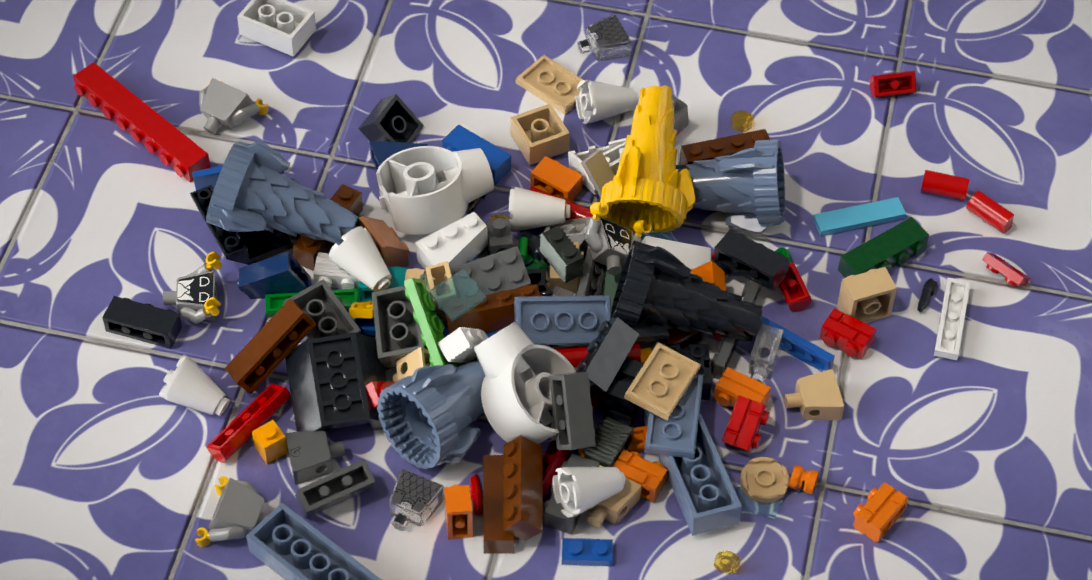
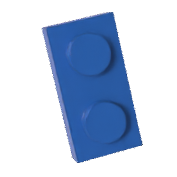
[562,538,613,566]

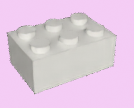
[237,0,316,57]

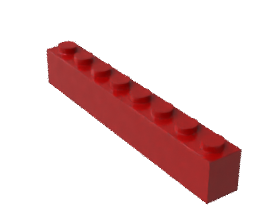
[73,62,211,183]

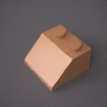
[359,216,410,268]

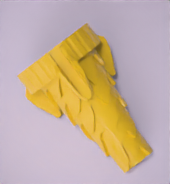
[600,85,695,233]

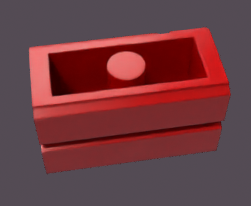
[819,308,876,359]
[722,395,770,452]

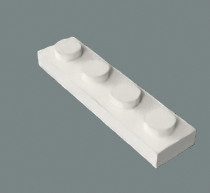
[934,278,971,360]

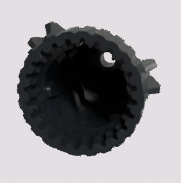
[611,241,763,342]

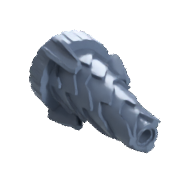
[675,139,785,233]
[206,140,358,245]
[377,359,485,469]

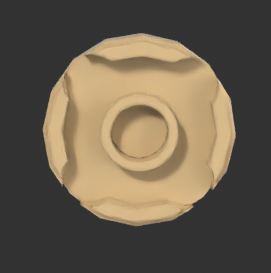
[740,457,790,503]

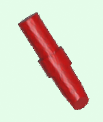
[470,474,483,516]

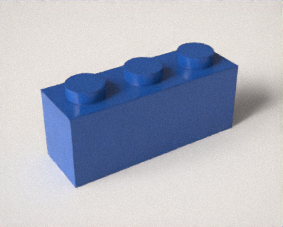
[442,124,511,185]

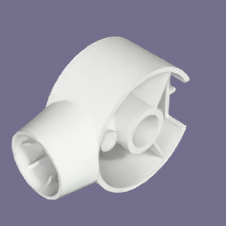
[376,146,494,234]
[473,322,576,444]

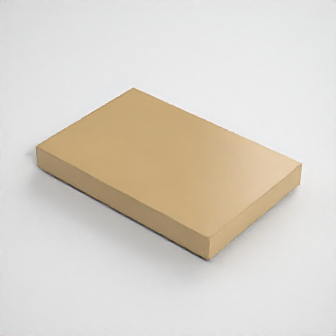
[516,55,583,115]
[624,342,701,421]

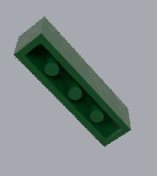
[838,217,929,278]

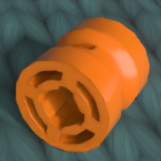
[788,464,820,495]

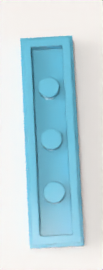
[813,197,906,236]

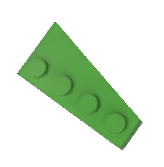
[404,278,463,367]

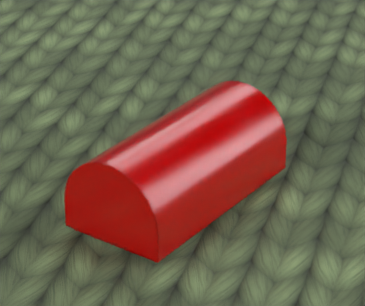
[870,70,917,97]
[921,170,970,201]
[966,190,1014,234]
[778,262,811,312]

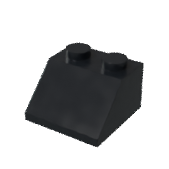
[358,94,424,143]

